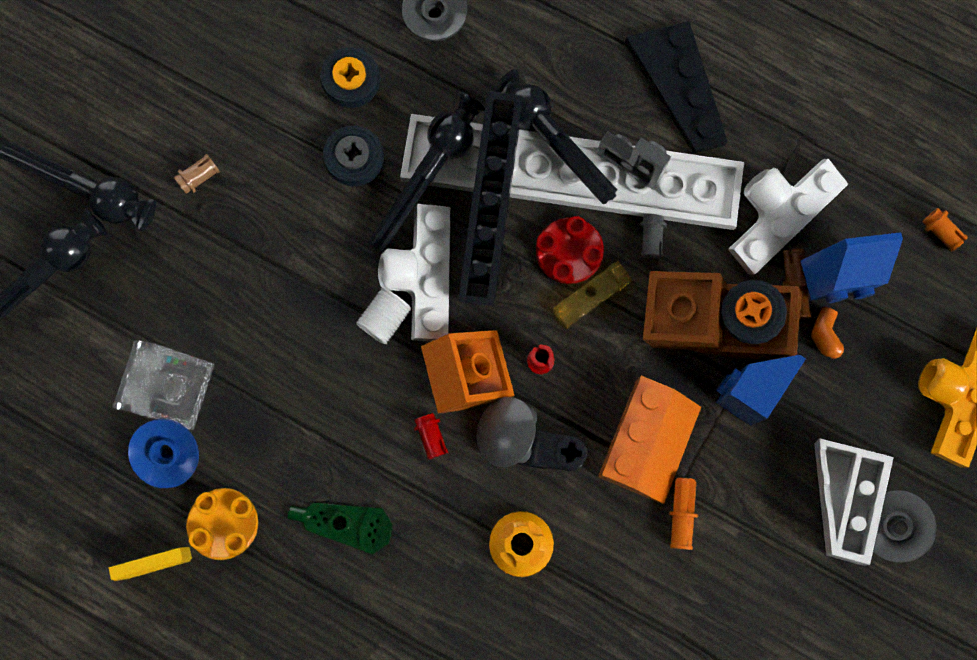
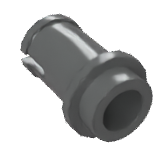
[640,214,667,259]

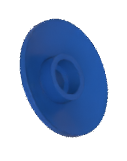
[128,419,199,488]

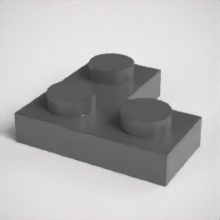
[597,131,671,190]

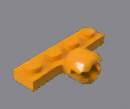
[918,328,977,468]

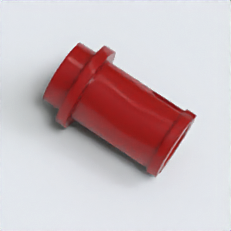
[527,344,554,375]
[414,413,449,460]

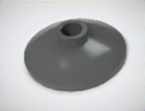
[402,0,467,41]
[873,490,937,563]

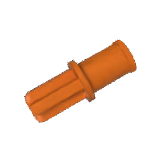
[669,478,698,550]

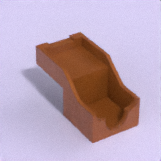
[643,271,802,360]

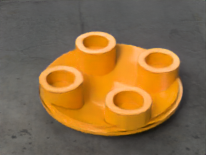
[186,488,258,560]

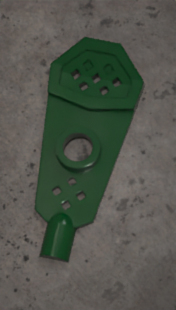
[288,503,394,554]

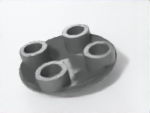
[476,397,537,467]

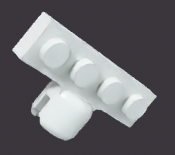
[728,159,848,275]
[378,204,450,341]

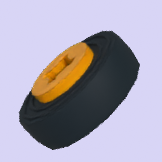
[320,47,381,108]

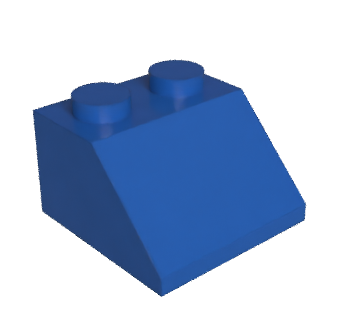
[801,232,903,303]
[715,355,806,426]

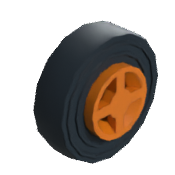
[721,280,787,345]

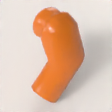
[811,307,844,359]

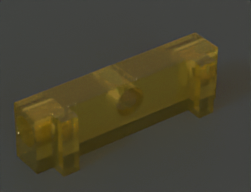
[552,261,632,329]

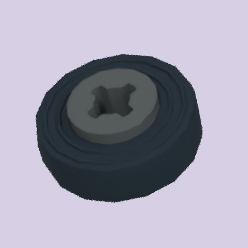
[323,126,384,187]

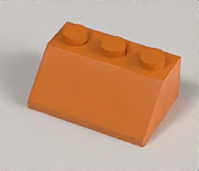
[598,376,701,504]

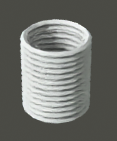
[356,288,411,344]

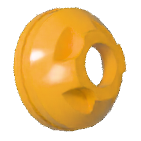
[489,511,554,577]

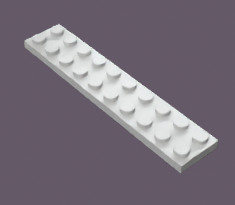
[400,114,744,230]

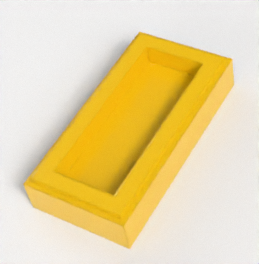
[108,547,192,581]

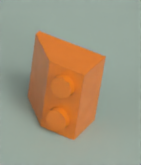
[421,330,515,414]

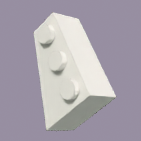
[814,438,893,565]

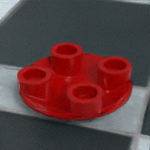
[536,216,604,284]

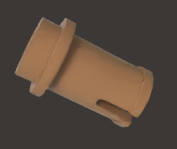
[174,154,220,194]

